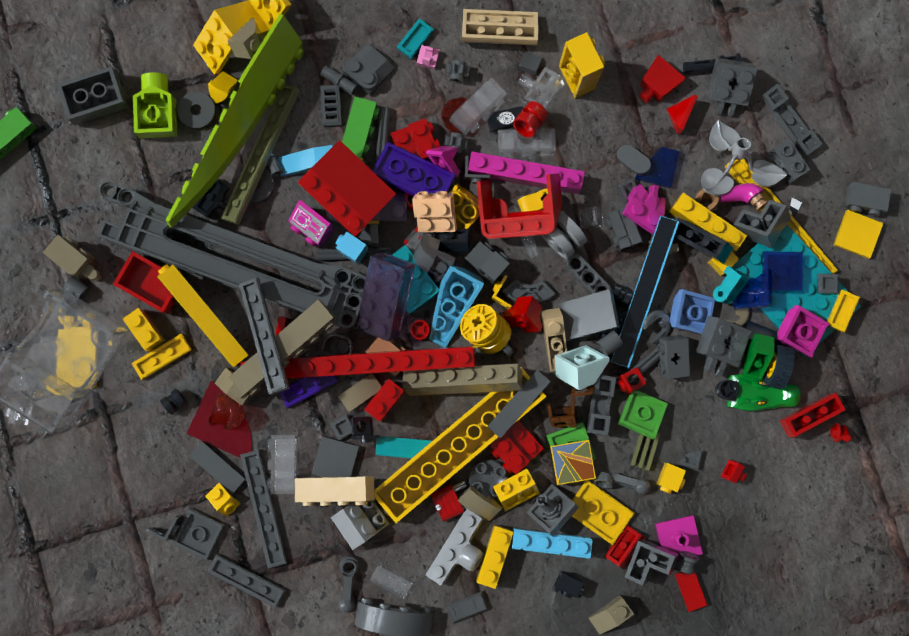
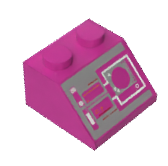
[288,200,334,247]

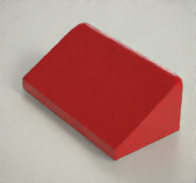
[605,525,645,570]

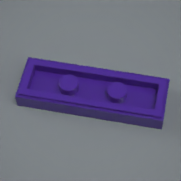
[279,375,339,408]

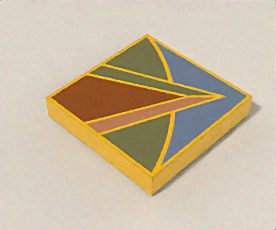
[550,440,596,485]

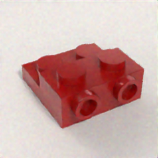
[390,118,440,161]
[489,420,544,475]

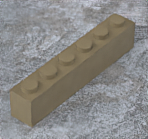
[229,299,337,396]
[402,364,522,396]

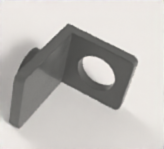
[465,156,491,184]
[146,515,182,541]

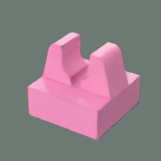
[417,45,440,69]

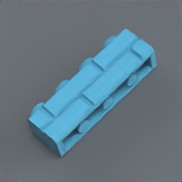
[511,528,592,559]

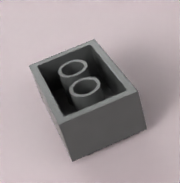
[57,66,129,125]

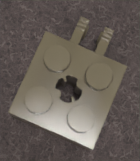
[42,235,102,282]

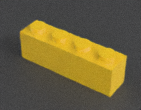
[669,192,747,253]

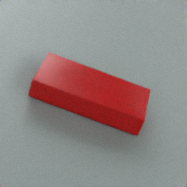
[674,571,707,612]

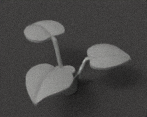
[701,120,787,196]

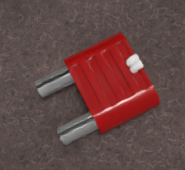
[430,481,467,522]

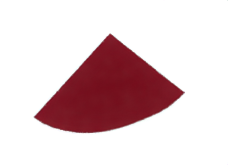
[186,381,252,458]

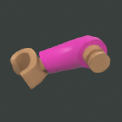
[695,183,768,212]

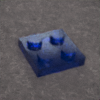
[762,251,803,291]

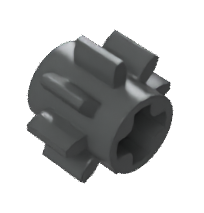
[447,60,470,83]
[444,132,468,155]

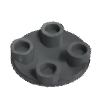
[469,460,508,498]

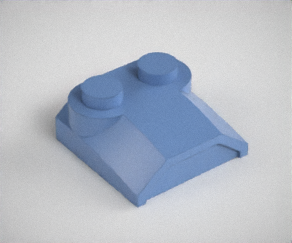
[670,289,715,334]

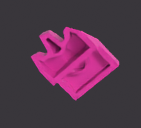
[622,184,665,234]

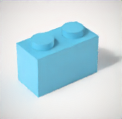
[335,232,369,265]

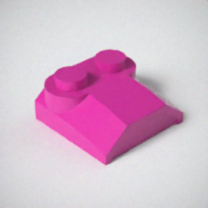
[777,305,830,358]

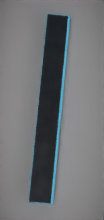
[611,216,679,368]

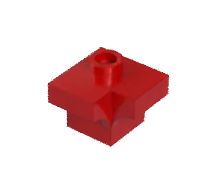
[502,296,543,333]

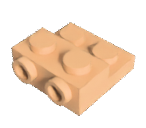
[412,191,457,232]

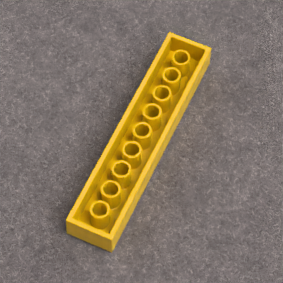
[374,367,546,523]

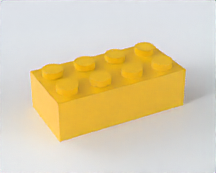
[559,32,605,99]

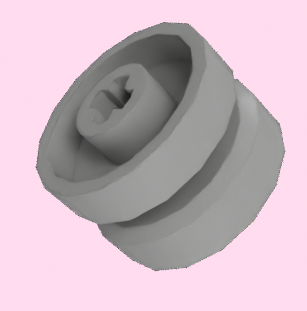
[542,211,587,260]

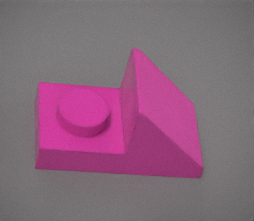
[426,146,460,177]

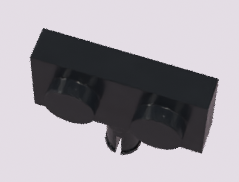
[192,179,230,219]

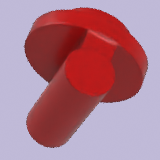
[830,423,851,443]

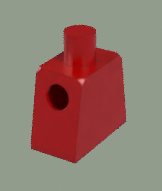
[639,55,685,103]

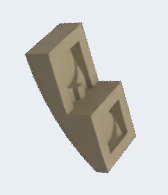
[338,373,382,412]
[458,485,502,521]

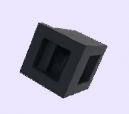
[552,571,585,598]

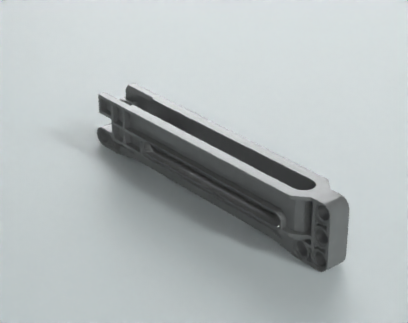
[97,182,370,330]

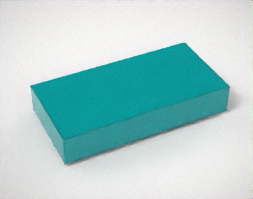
[397,18,434,60]

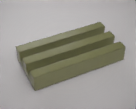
[630,433,660,471]

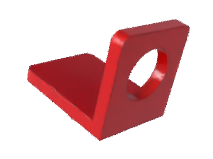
[618,367,646,394]

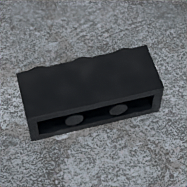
[674,218,733,265]

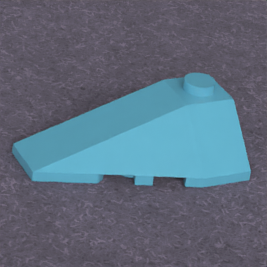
[429,265,484,348]

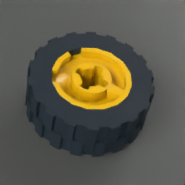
[764,345,795,390]

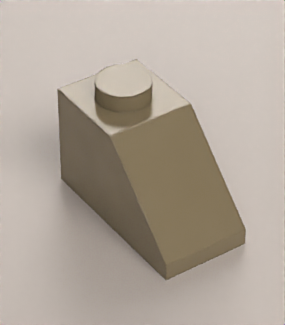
[228,18,263,59]
[215,368,253,406]
[588,595,634,634]

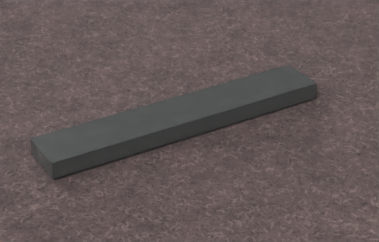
[239,277,290,395]
[240,450,288,568]

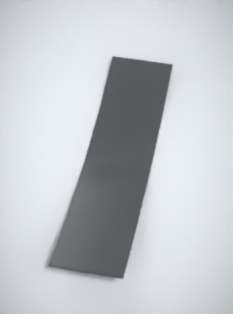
[487,370,551,438]

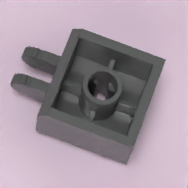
[708,58,758,116]
[696,316,752,377]

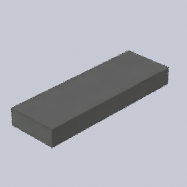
[189,441,246,494]

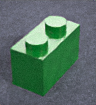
[742,333,774,380]

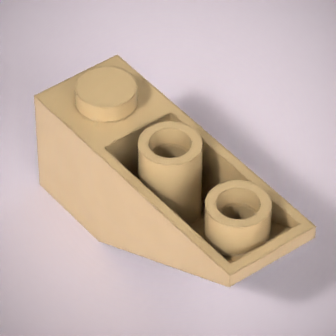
[541,308,567,372]

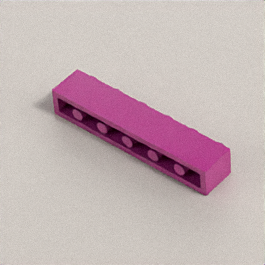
[468,152,585,194]

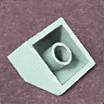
[555,345,609,390]

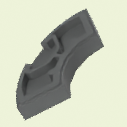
[502,279,556,303]

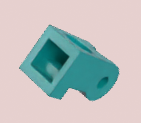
[713,266,749,304]

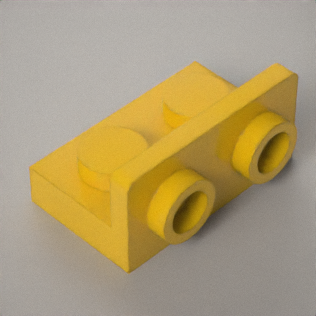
[493,469,540,512]

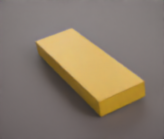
[132,333,192,380]

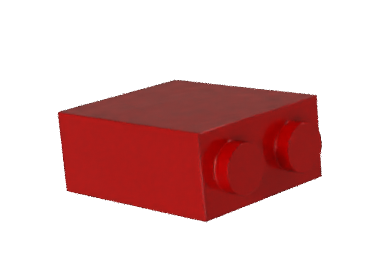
[364,378,406,423]

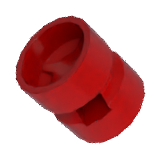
[513,101,548,138]

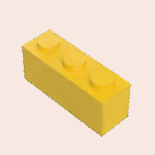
[476,524,513,589]

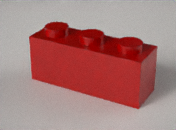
[779,393,845,437]

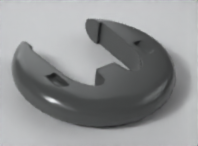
[642,310,671,344]

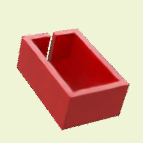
[113,251,177,315]

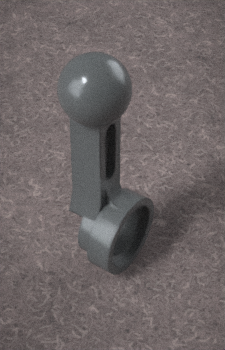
[594,472,650,494]
[339,555,359,613]

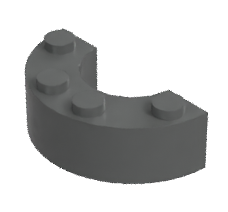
[354,598,435,636]

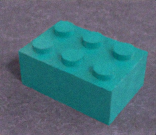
[375,245,439,316]

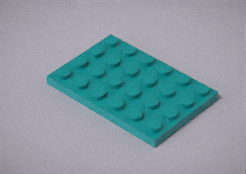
[732,225,861,357]

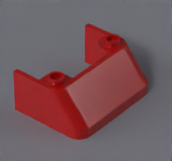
[477,173,562,239]

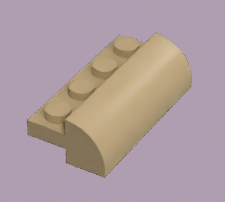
[462,9,538,45]

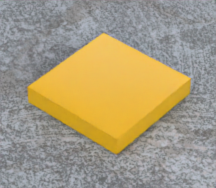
[833,210,883,259]

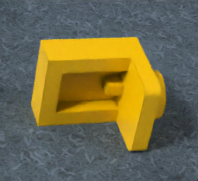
[206,483,240,517]

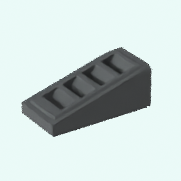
[320,85,342,126]

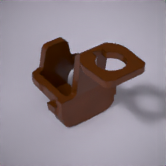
[547,385,594,428]

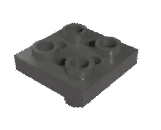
[526,484,579,537]

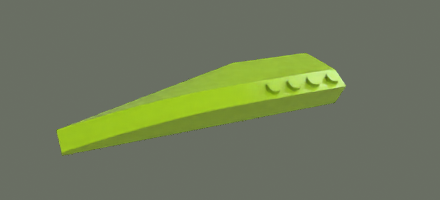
[166,13,304,228]

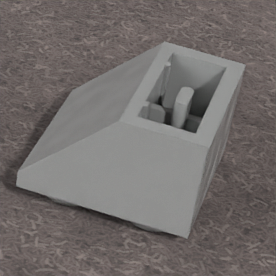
[331,500,389,550]

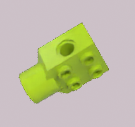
[133,72,177,139]

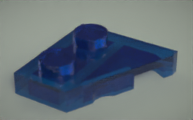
[635,147,680,189]
[734,269,772,310]

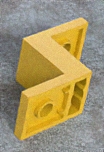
[193,0,292,75]

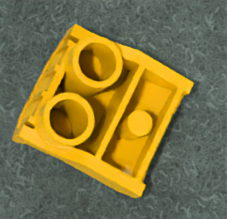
[449,184,480,229]

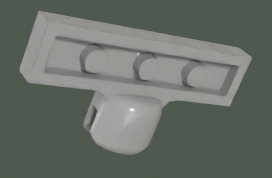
[426,508,484,586]

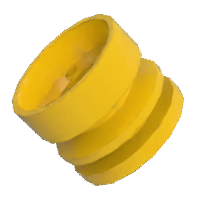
[460,304,511,354]

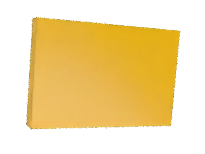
[572,480,635,545]

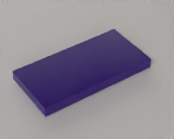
[372,142,456,196]

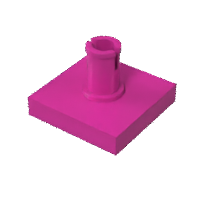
[655,515,703,559]

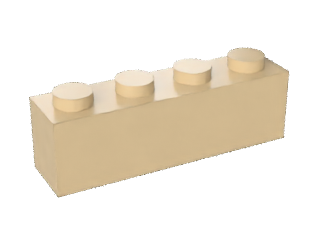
[295,476,374,506]

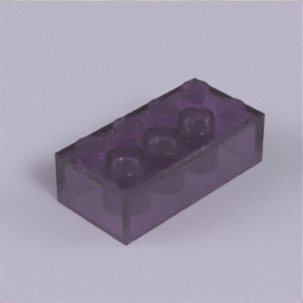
[355,252,415,342]

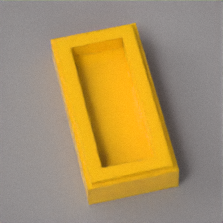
[827,289,860,333]

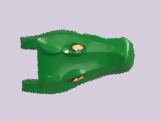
[727,374,801,412]

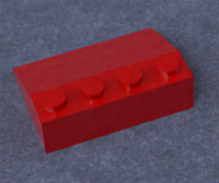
[297,140,396,237]

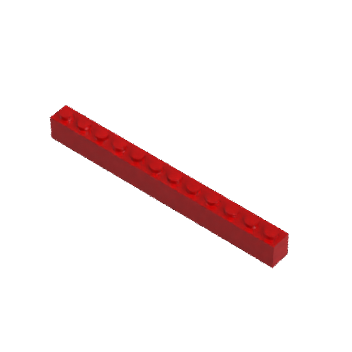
[241,346,476,379]

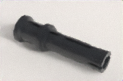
[683,53,742,74]

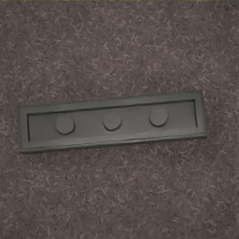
[207,554,286,608]

